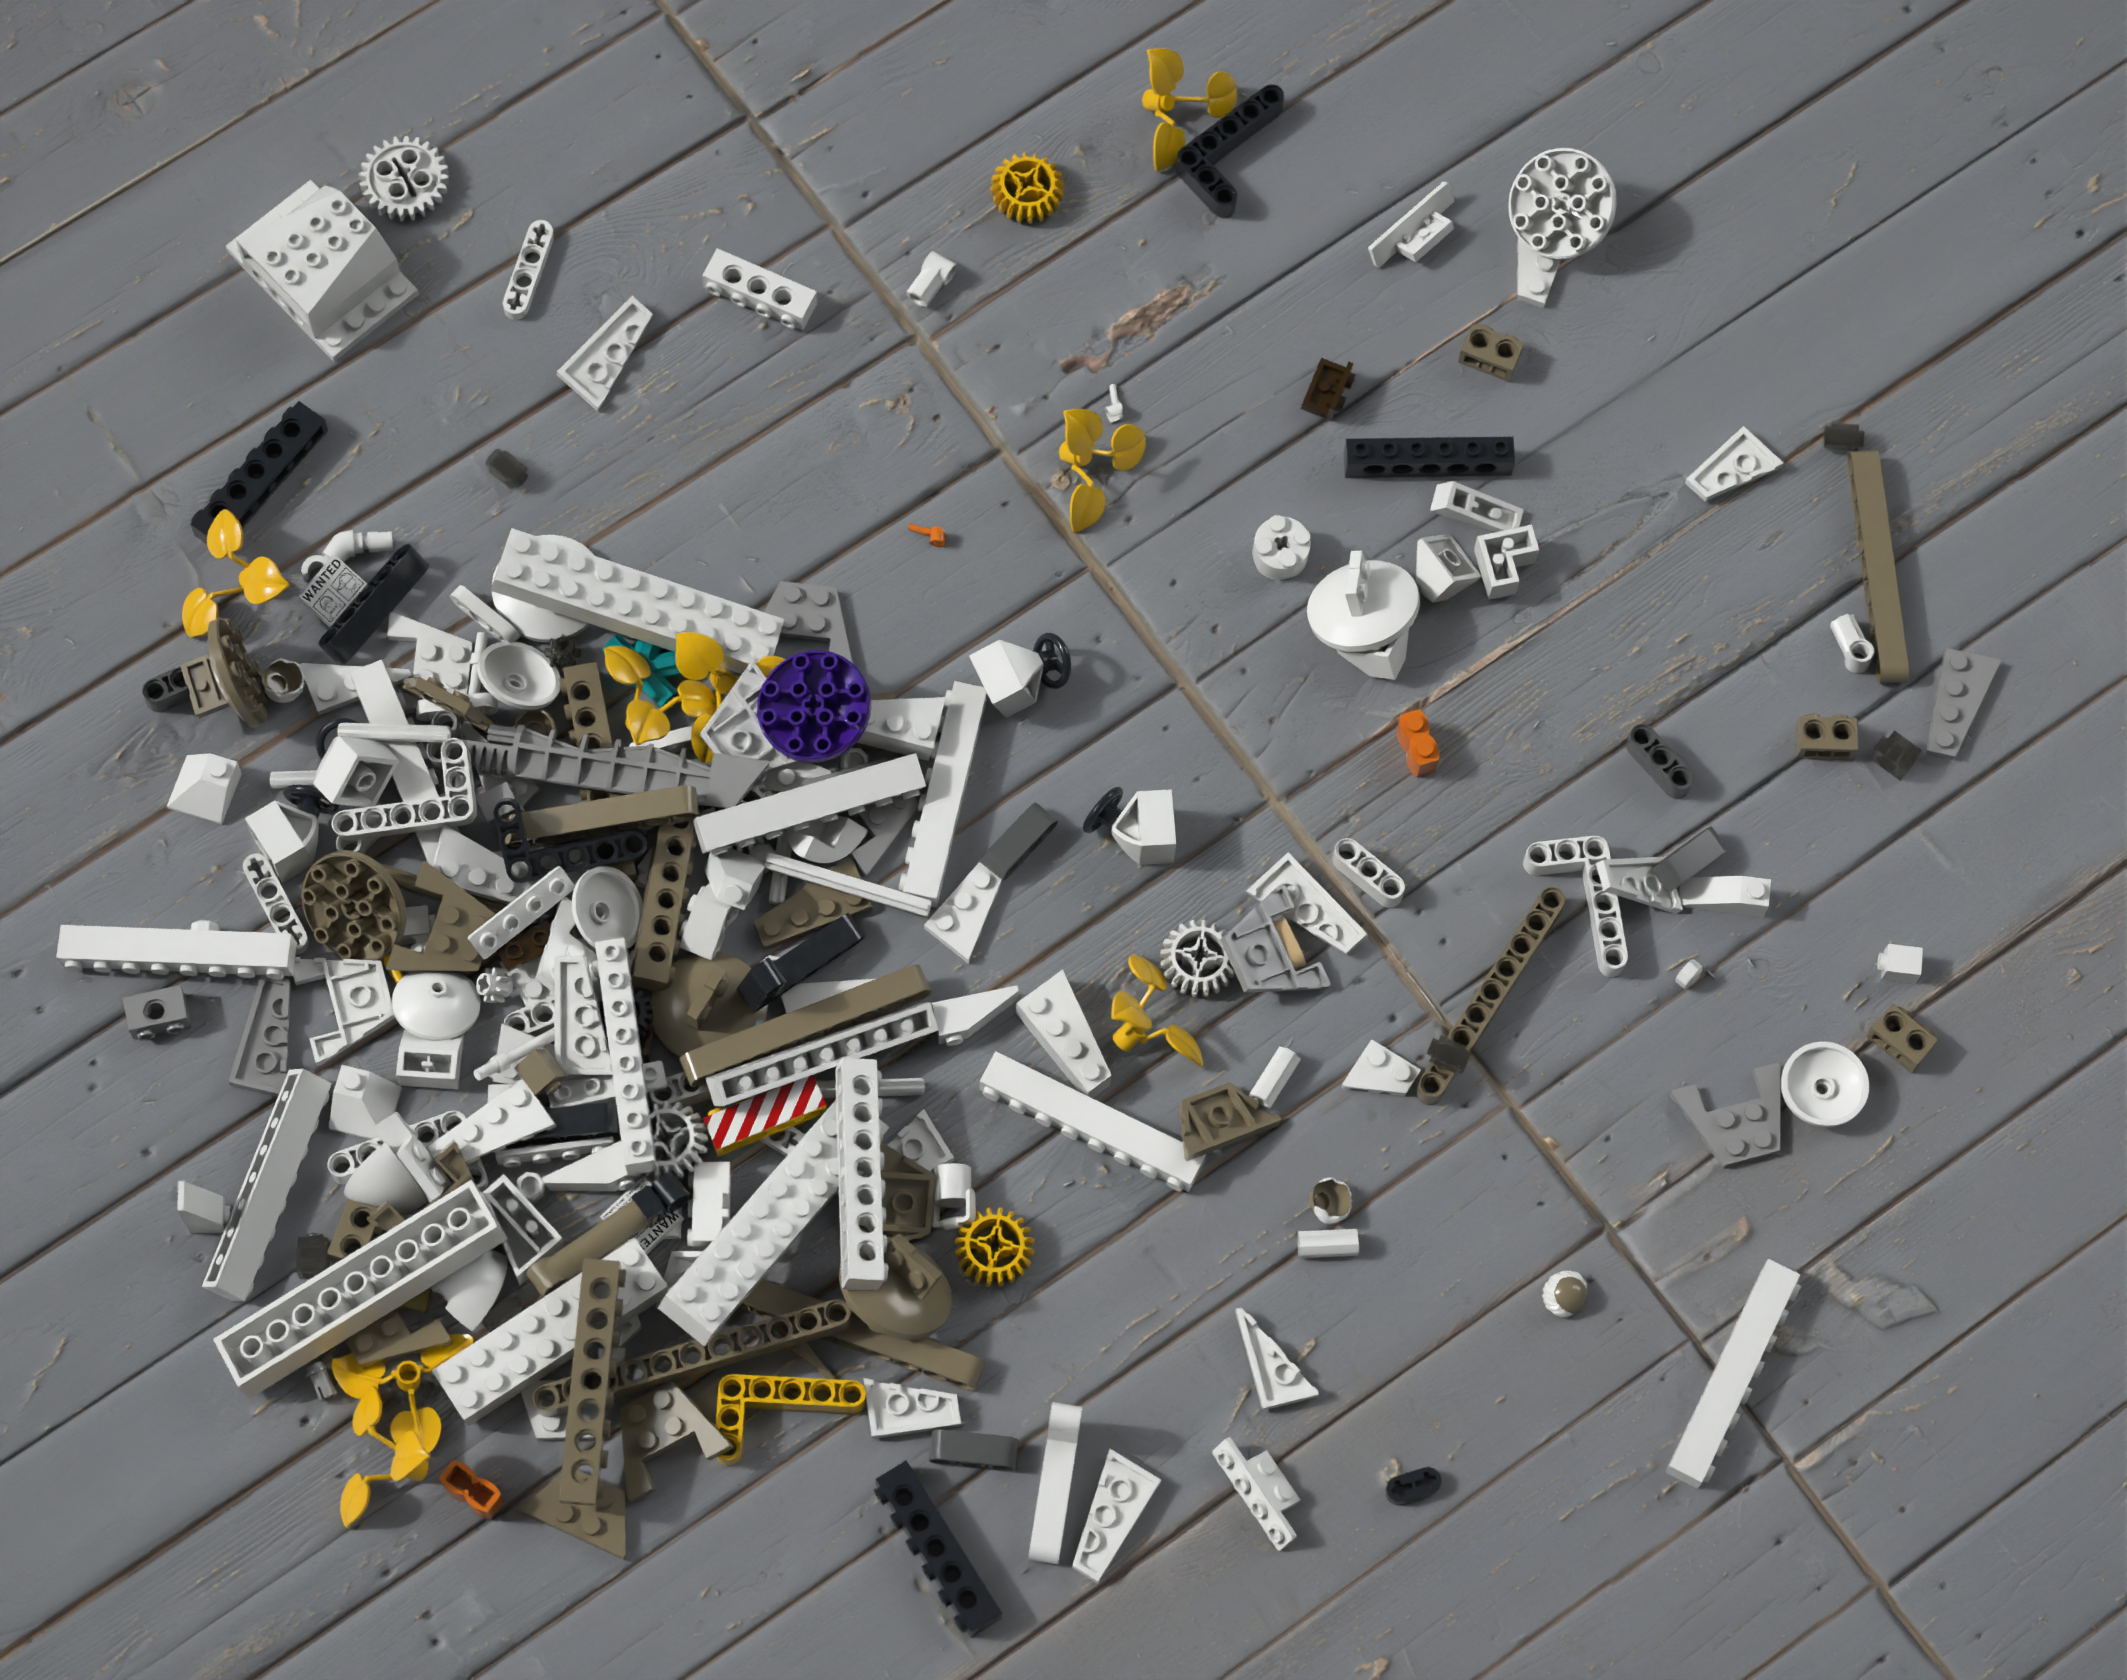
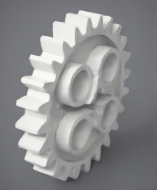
[359,136,449,221]

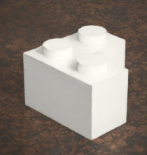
[1474,525,1539,600]
[679,883,739,960]

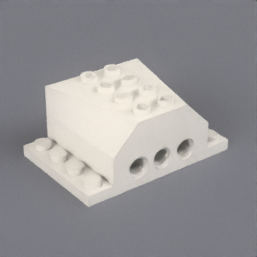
[226,180,419,362]

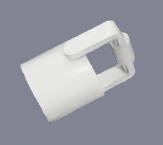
[931,1163,976,1230]

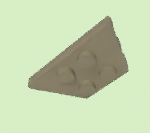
[1179,1082,1282,1161]
[880,1143,936,1241]
[519,1470,626,1560]

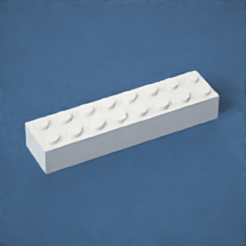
[432,1238,669,1427]

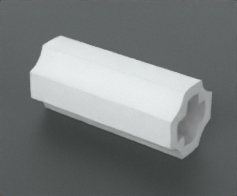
[1249,1046,1301,1109]
[1297,1229,1359,1258]

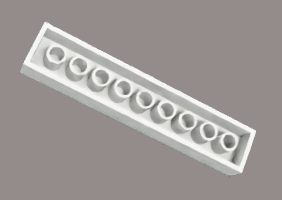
[491,528,784,674]
[658,1100,890,1346]
[213,1180,508,1398]

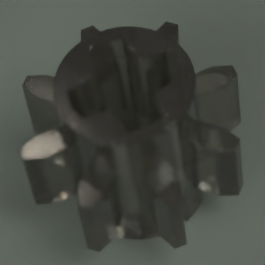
[545,634,581,672]

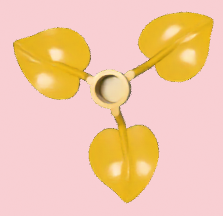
[1142,48,1237,172]
[1059,408,1146,533]
[182,509,290,638]
[675,632,786,763]
[603,646,717,746]
[1111,954,1203,1069]
[331,1334,473,1454]
[340,1386,431,1529]

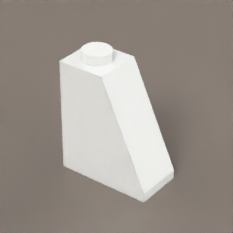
[704,847,766,910]

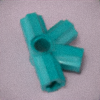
[602,634,683,709]

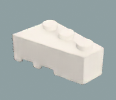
[857,697,946,761]
[687,1162,731,1251]
[482,1174,565,1286]

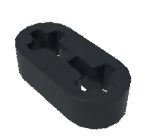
[1385,1467,1442,1505]

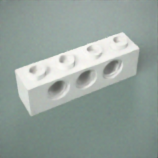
[702,248,817,330]

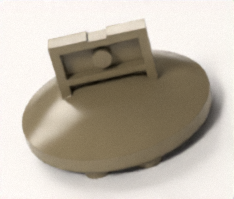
[180,617,269,728]
[301,850,407,961]
[650,952,767,1058]
[839,1233,952,1340]

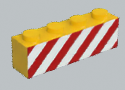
[703,1075,827,1157]

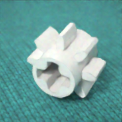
[476,967,513,1003]

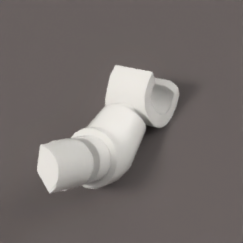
[301,530,393,582]

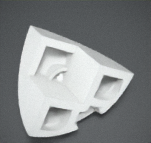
[787,815,868,863]
[344,1143,428,1214]
[431,1250,508,1331]

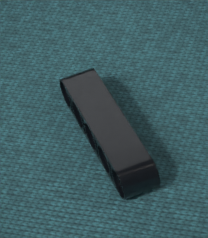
[318,544,429,665]
[506,1103,619,1148]

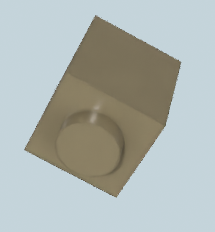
[514,1048,567,1096]

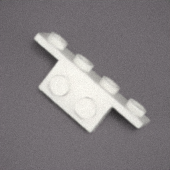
[1368,181,1454,268]
[468,866,575,959]
[548,1061,667,1108]
[374,1112,452,1202]
[495,1137,615,1167]
[1212,1437,1300,1551]

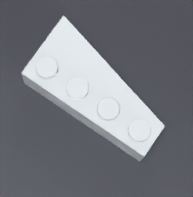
[1016,969,1112,1098]

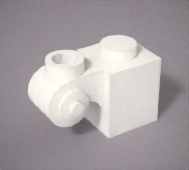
[398,905,436,953]

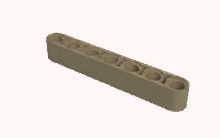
[503,785,699,848]

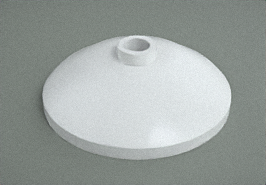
[477,641,561,710]
[572,866,643,949]
[392,971,481,1040]
[1781,1042,1869,1127]

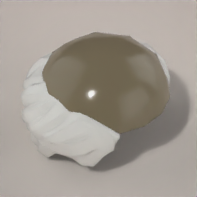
[261,658,305,703]
[1309,1177,1352,1224]
[1542,1270,1588,1317]

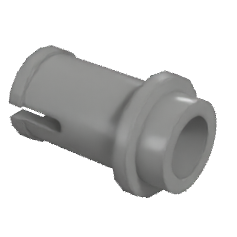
[306,1361,338,1402]

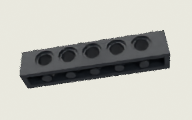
[190,401,328,544]
[1343,436,1515,478]
[874,1460,1002,1638]

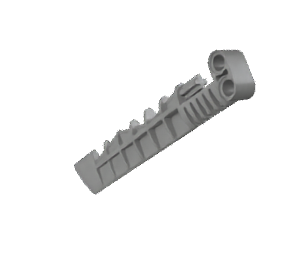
[426,710,769,808]

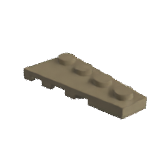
[754,856,872,950]

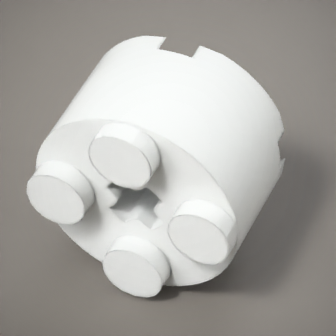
[1252,515,1311,580]

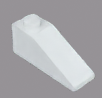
[1430,481,1524,532]
[1678,876,1771,918]
[932,985,1019,1046]
[542,1141,641,1191]
[178,1181,232,1234]

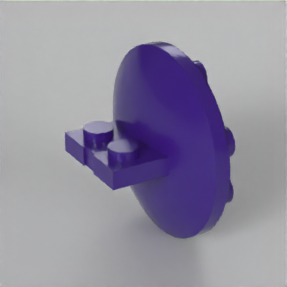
[757,650,872,763]

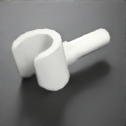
[1105,384,1123,423]

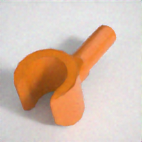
[908,523,946,547]

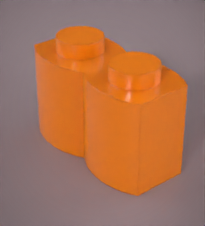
[1397,709,1440,777]
[439,1460,504,1519]

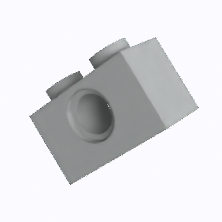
[123,985,191,1040]

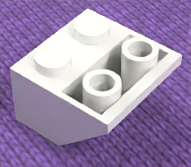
[396,1029,464,1089]

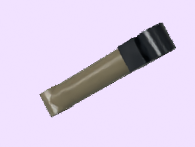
[526,1171,691,1298]

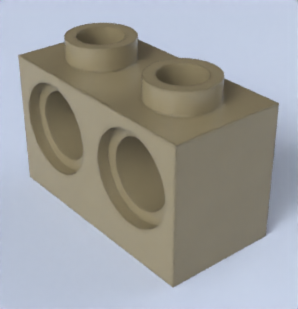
[1458,323,1524,382]
[1795,714,1858,760]
[1866,1003,1938,1073]
[327,1199,385,1263]

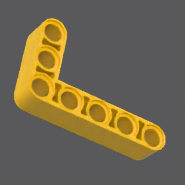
[716,1374,866,1466]

